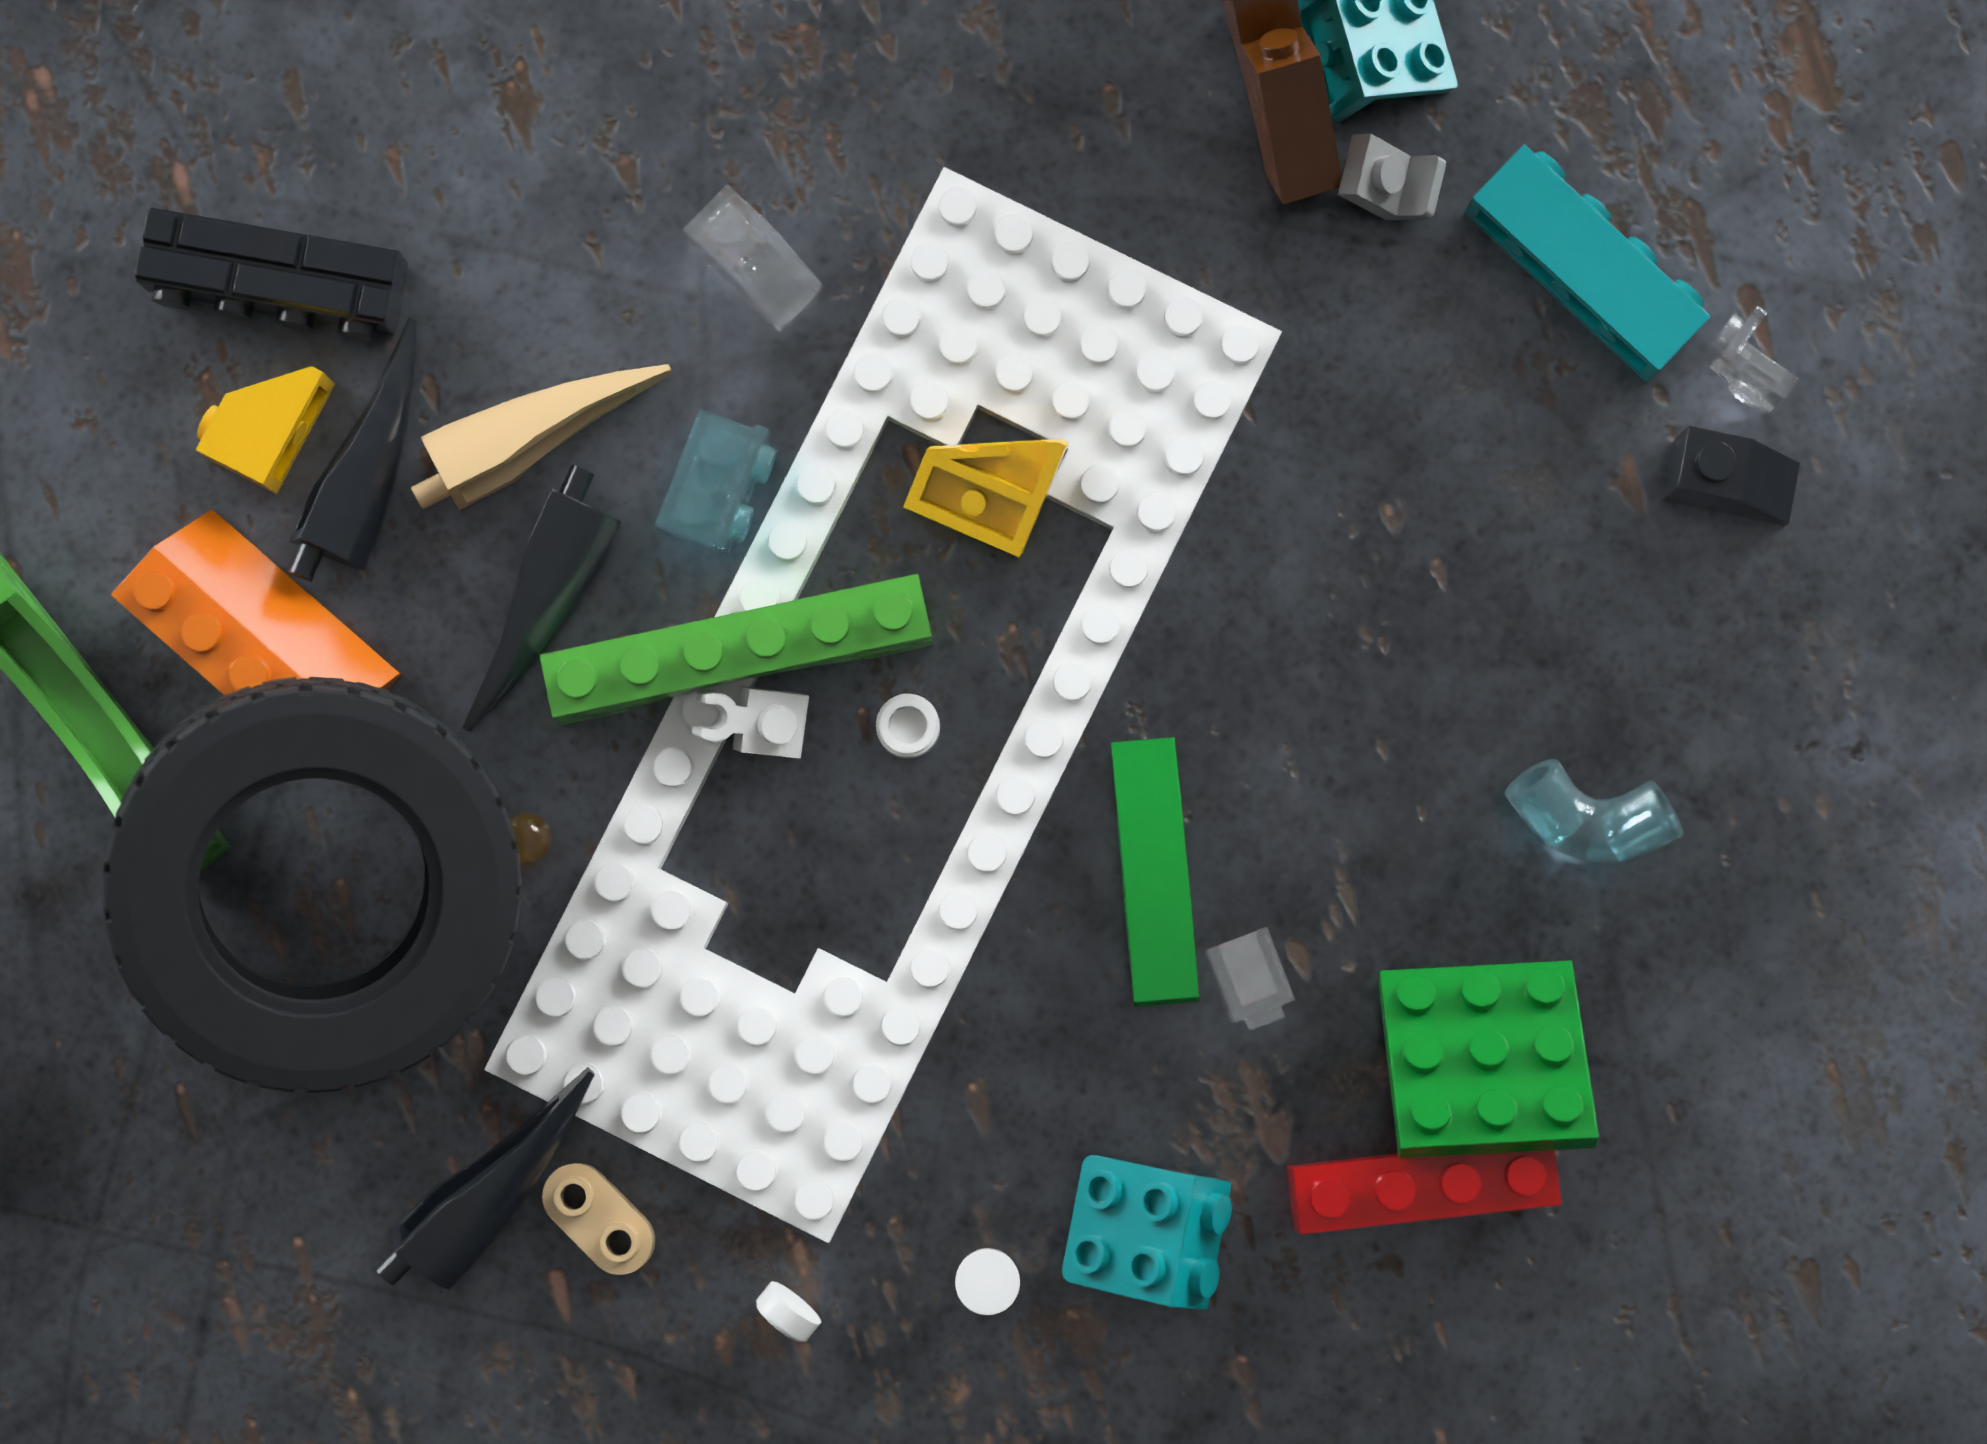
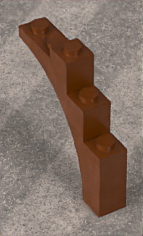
[1221,0,1342,205]

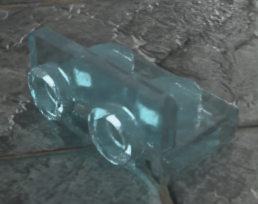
[655,409,777,555]

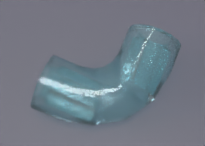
[1504,759,1683,863]

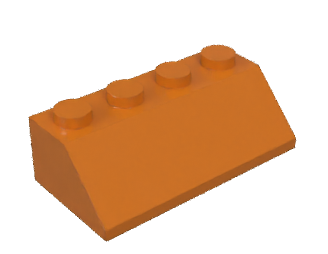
[111,509,402,696]

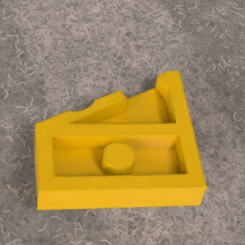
[903,439,1069,557]

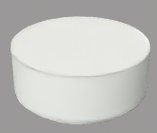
[876,694,940,759]
[955,1248,1020,1315]
[756,1281,821,1342]

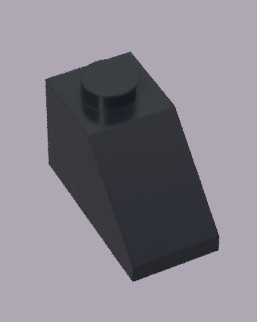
[1662,426,1800,526]

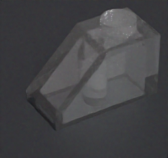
[683,184,823,331]

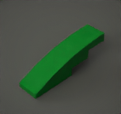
[1111,737,1199,1007]

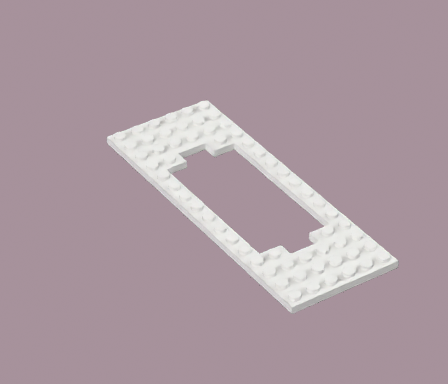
[484,167,1282,1243]

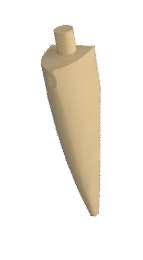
[411,364,673,511]

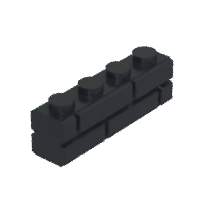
[135,207,408,342]

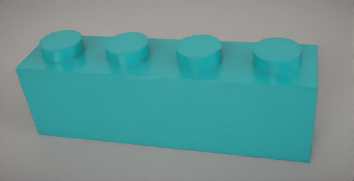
[1464,144,1711,383]

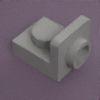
[1338,134,1446,220]

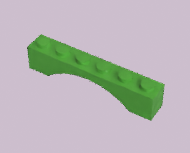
[0,553,232,873]
[540,574,933,725]

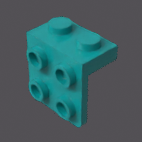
[1062,1155,1232,1310]

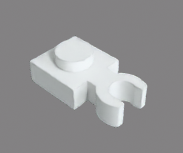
[692,686,809,759]

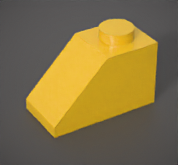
[195,366,335,495]

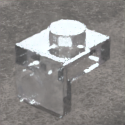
[1708,305,1799,411]

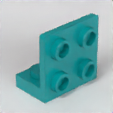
[1298,0,1458,124]

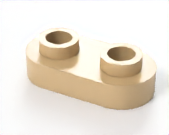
[542,1163,655,1275]

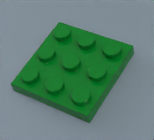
[1378,960,1599,1159]

